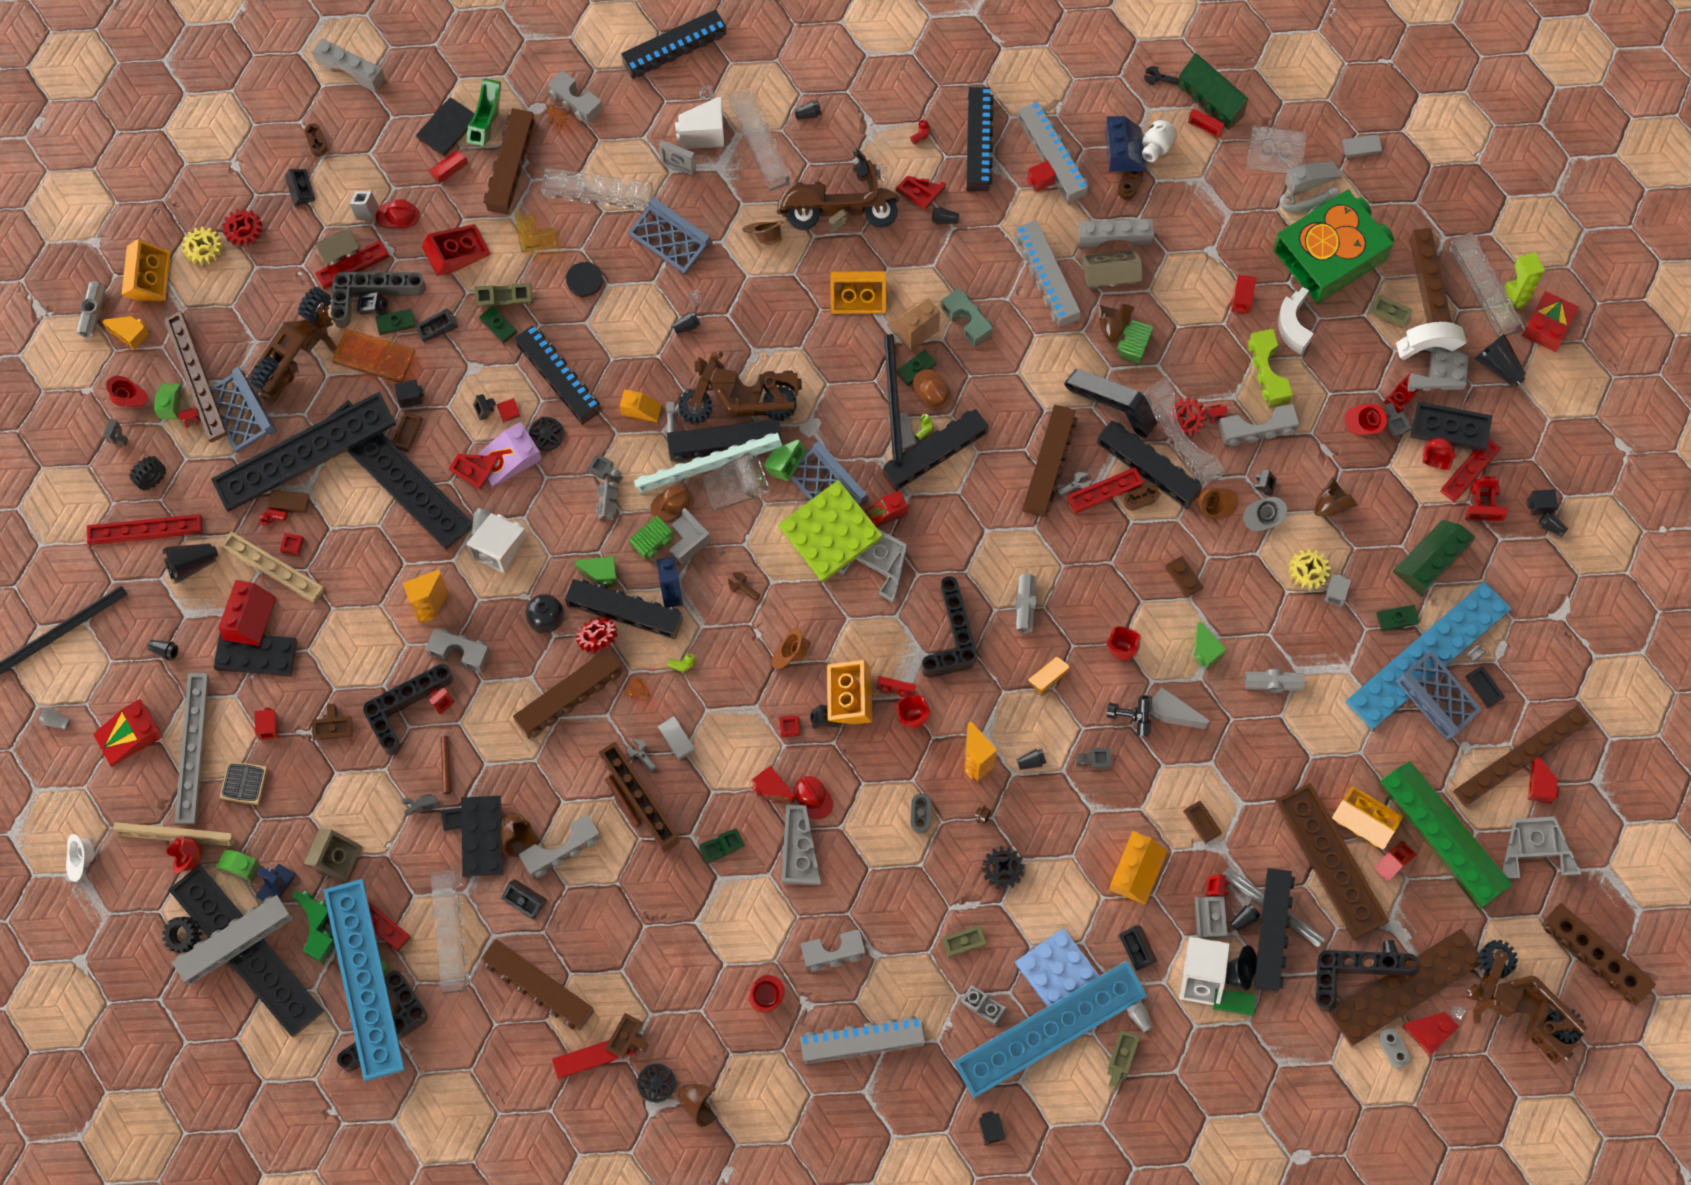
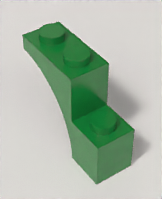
[466,78,501,146]
[292,890,335,964]

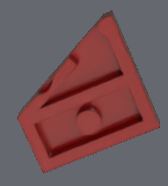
[896,176,946,210]
[448,453,499,489]
[1402,1012,1459,1055]

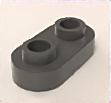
[910,793,931,834]

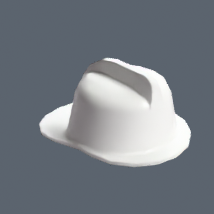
[66,834,95,882]

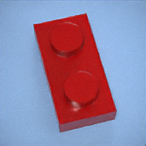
[876,676,916,698]

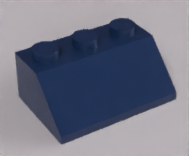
[1105,116,1146,172]

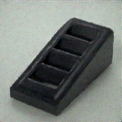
[416,308,459,342]

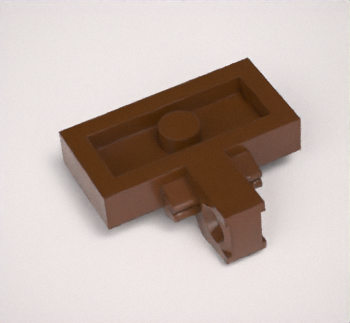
[312,703,353,740]
[605,1013,649,1059]

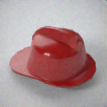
[375,199,419,228]
[106,376,148,407]
[1345,404,1389,435]
[793,776,833,819]

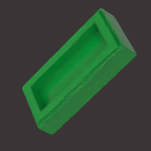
[1213,988,1256,1016]

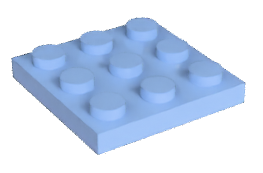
[1015,928,1099,1007]

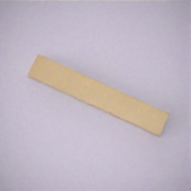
[220,531,325,604]
[113,822,236,847]

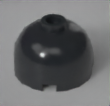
[525,594,564,633]

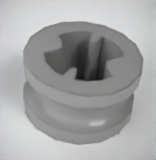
[1467,644,1487,662]

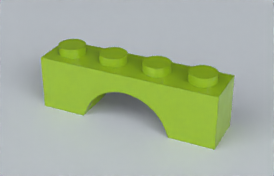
[1502,251,1545,310]
[1248,329,1293,407]

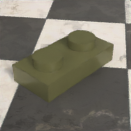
[1370,295,1412,328]
[942,925,987,958]

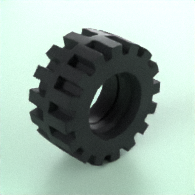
[129,456,166,491]
[162,917,202,953]

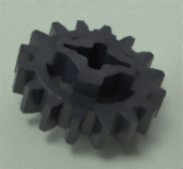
[982,846,1025,891]

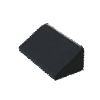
[285,169,315,206]
[501,879,547,919]
[1119,926,1157,971]

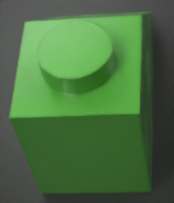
[154,384,182,419]
[763,440,807,481]
[575,556,617,587]
[1194,621,1226,669]
[216,850,261,883]

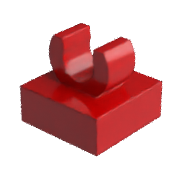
[1204,404,1228,424]
[178,407,199,428]
[429,688,454,714]
[1205,874,1230,897]

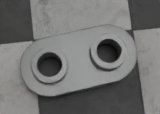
[1379,1029,1410,1069]

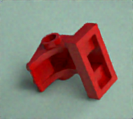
[1465,476,1507,521]

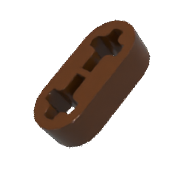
[305,123,327,157]
[1124,485,1159,510]

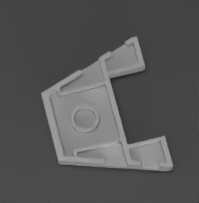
[1408,347,1469,391]
[838,528,907,603]
[1502,816,1581,880]

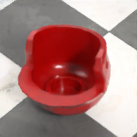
[1422,438,1456,471]
[1107,626,1141,660]
[896,695,931,729]
[166,837,202,874]
[749,975,785,1013]

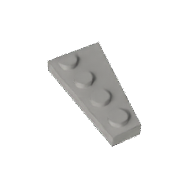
[781,805,821,885]

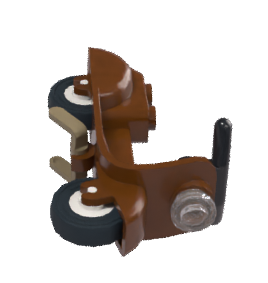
[777,149,899,233]

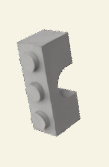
[548,70,603,124]
[425,628,490,673]
[801,929,865,972]

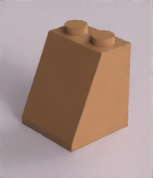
[887,298,940,352]

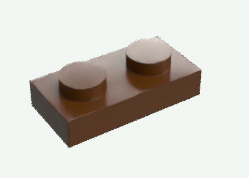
[1166,556,1203,598]

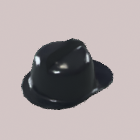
[1225,945,1257,990]

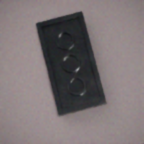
[1410,401,1493,452]
[213,633,297,677]
[461,795,503,877]

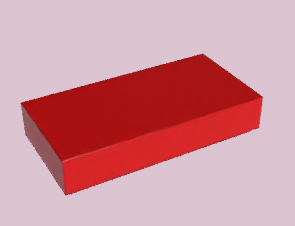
[1188,108,1225,138]

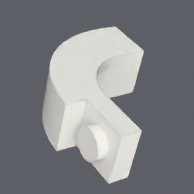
[1278,287,1314,355]
[1396,322,1467,360]

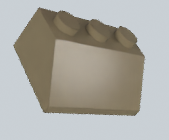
[1081,249,1142,289]

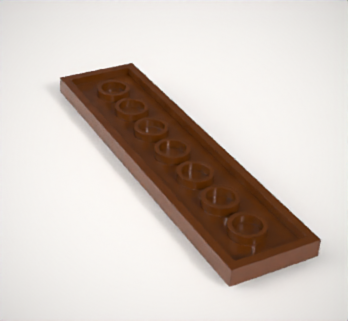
[1275,783,1389,940]
[1328,929,1482,1047]

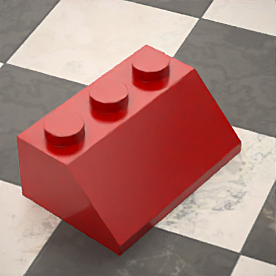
[218,580,276,646]

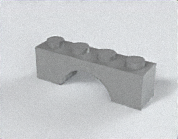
[312,38,385,93]
[1078,219,1154,248]
[1218,404,1299,446]
[518,814,601,879]

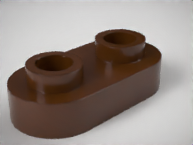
[1117,171,1143,200]

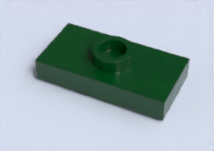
[479,306,517,344]
[375,308,416,335]
[897,349,937,386]
[1376,605,1419,632]

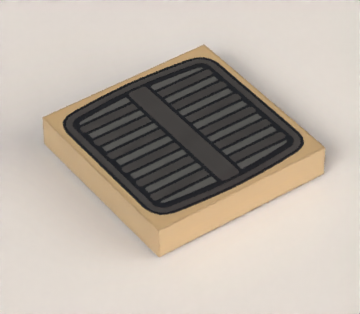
[219,761,268,806]

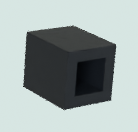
[394,379,424,408]
[1527,489,1558,515]
[978,1111,1005,1145]

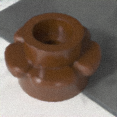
[974,805,991,824]

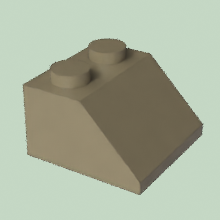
[314,228,359,266]
[304,828,362,882]

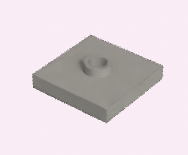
[659,140,696,176]

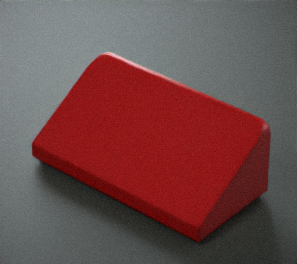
[428,150,468,184]

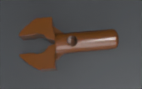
[728,572,760,600]

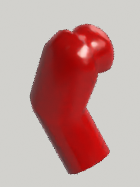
[910,119,930,145]
[259,509,287,525]

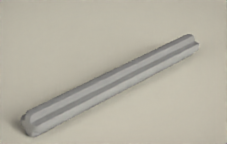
[1223,868,1325,947]

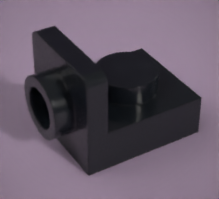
[357,293,388,315]
[810,705,842,729]

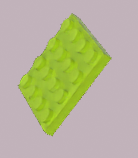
[778,480,884,583]

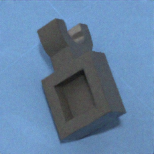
[1384,403,1412,438]
[103,419,128,446]
[587,454,623,483]
[1076,748,1111,769]
[402,794,440,816]

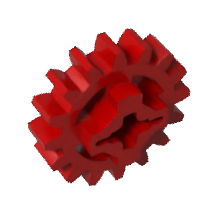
[222,208,263,247]
[1165,397,1207,438]
[576,617,618,653]

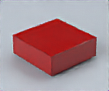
[496,398,521,423]
[280,533,304,556]
[779,716,800,738]

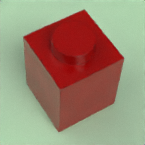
[1026,160,1056,192]
[254,708,279,739]

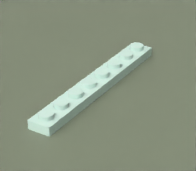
[634,433,782,494]

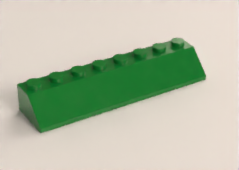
[1379,761,1513,910]

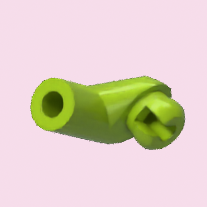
[915,414,933,441]
[667,654,696,672]

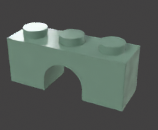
[941,288,993,348]

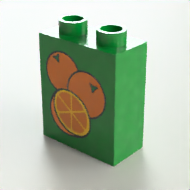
[1273,189,1394,304]

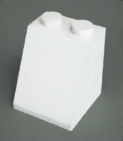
[675,97,724,149]
[466,513,526,574]
[1179,937,1229,1005]

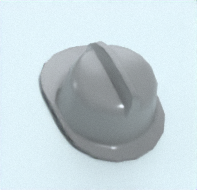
[1243,497,1287,532]

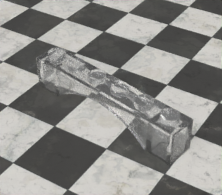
[1143,378,1226,487]

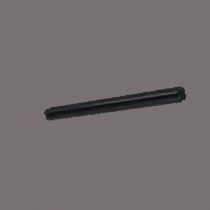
[884,334,903,464]
[0,586,127,675]

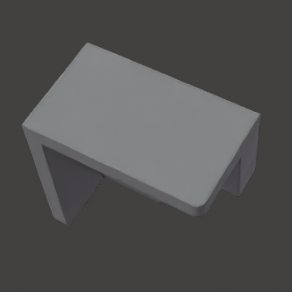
[669,508,711,565]

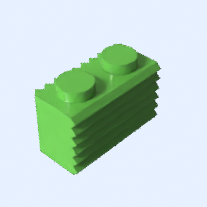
[1117,319,1153,365]
[629,516,674,560]

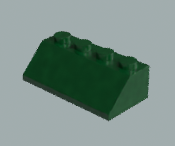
[1177,53,1248,129]
[1393,519,1476,596]

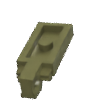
[1107,1029,1140,1089]

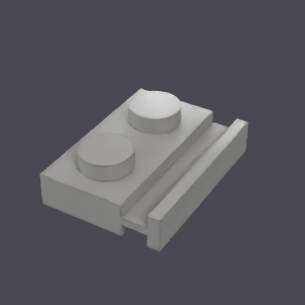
[1194,896,1227,938]

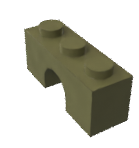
[474,283,533,307]

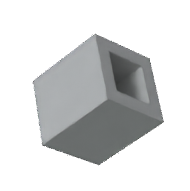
[350,191,379,220]
[1323,574,1351,607]

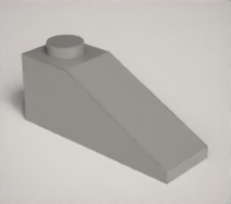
[1285,161,1342,195]
[1149,687,1210,729]

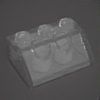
[1246,125,1307,173]

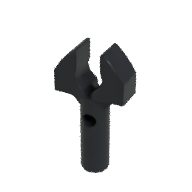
[1144,66,1178,86]

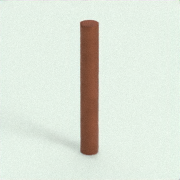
[441,736,451,794]
[605,775,641,828]

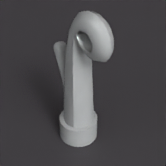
[1279,187,1340,215]

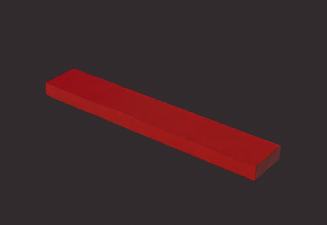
[87,514,203,545]

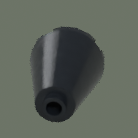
[1475,334,1526,386]
[162,543,218,584]

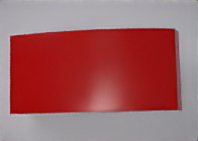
[1384,374,1420,414]

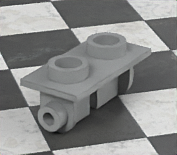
[596,479,618,520]

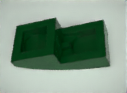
[699,828,745,864]

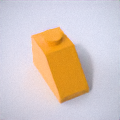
[103,316,149,350]
[620,389,662,423]

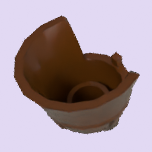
[1098,304,1135,342]
[1314,477,1358,516]
[501,812,541,857]
[678,1084,716,1127]

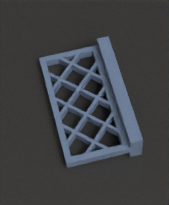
[628,197,713,274]
[211,367,277,453]
[791,441,869,505]
[1395,650,1482,740]

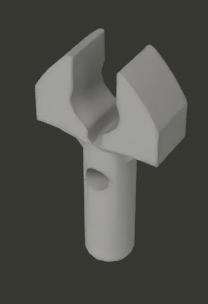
[666,402,675,433]
[1057,472,1091,496]
[627,739,657,772]

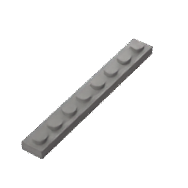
[175,673,209,825]

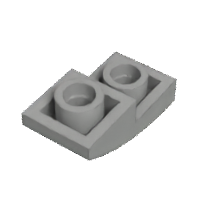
[658,716,696,760]
[960,985,1007,1026]

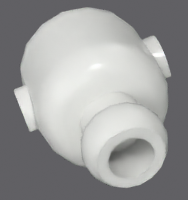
[1142,120,1177,162]

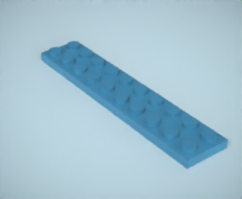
[1345,581,1512,731]
[323,879,405,1082]
[953,961,1147,1098]

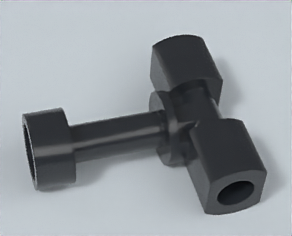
[1107,695,1152,736]

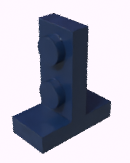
[656,557,683,608]
[256,863,296,902]

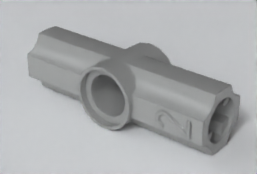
[77,281,106,338]
[1015,574,1036,634]
[1244,669,1305,693]

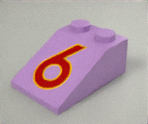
[477,422,542,487]

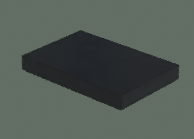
[416,97,475,157]

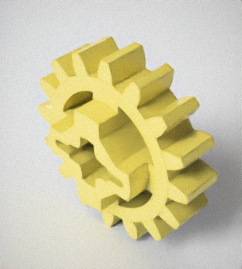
[181,227,223,266]
[1288,549,1331,591]

